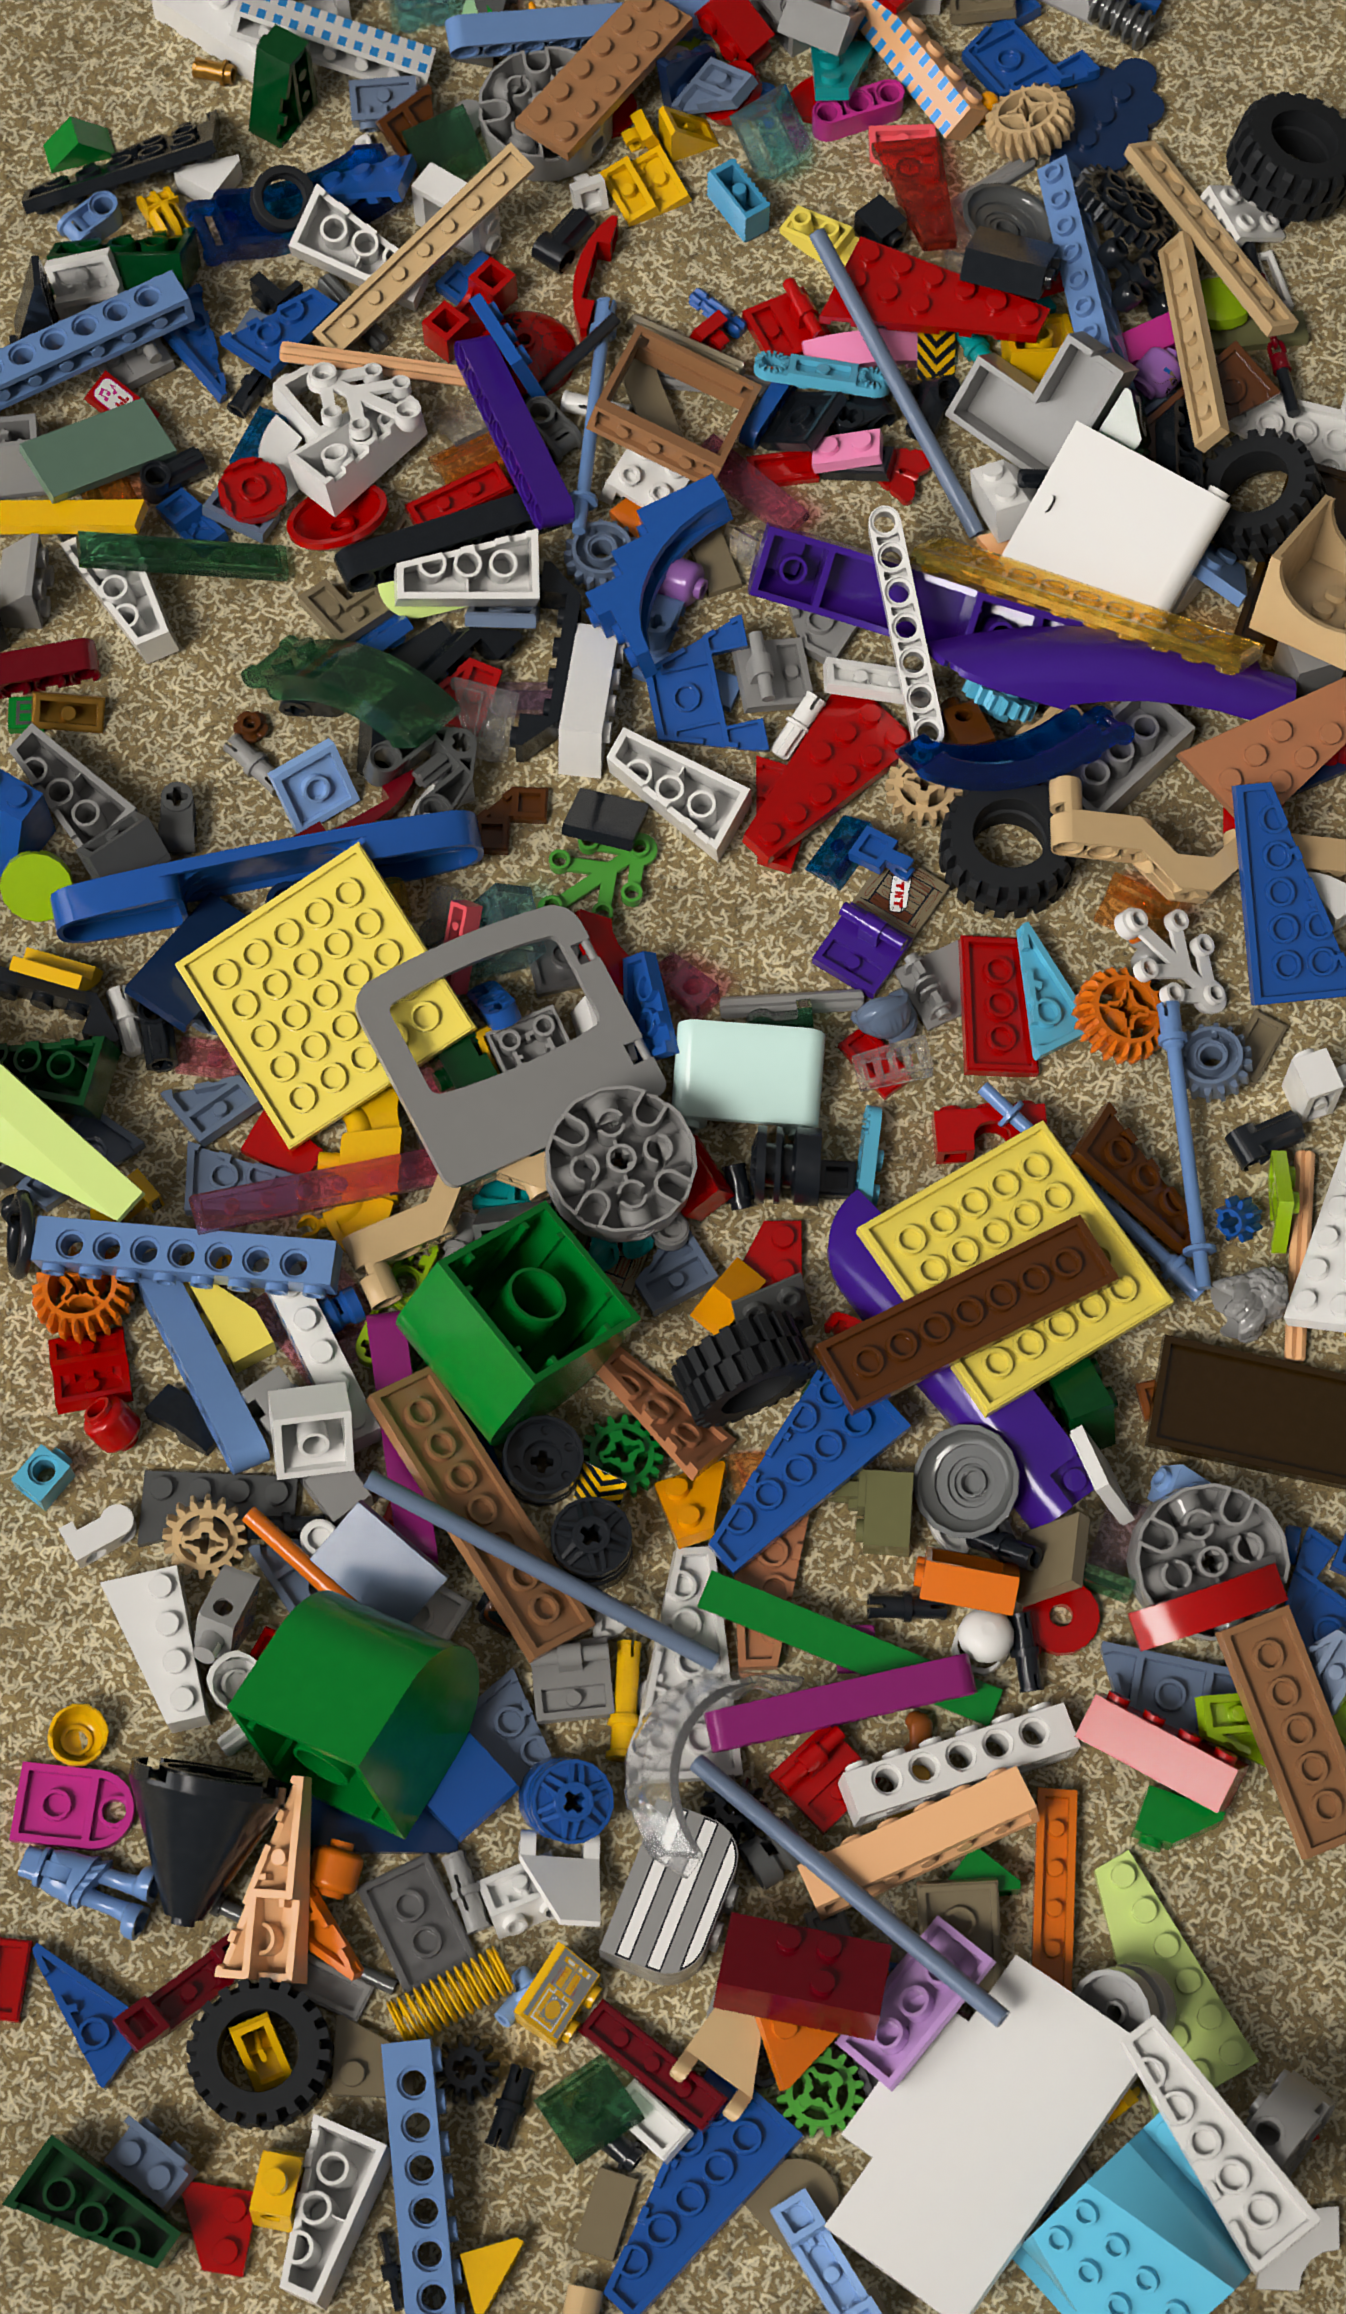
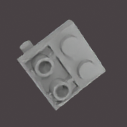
[95,337,175,390]
[732,631,814,714]
[531,1637,615,1725]

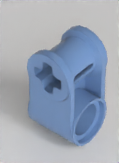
[57,190,123,241]
[648,593,686,658]

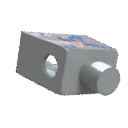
[193,1564,260,1664]

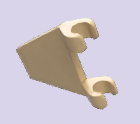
[669,2008,761,2122]

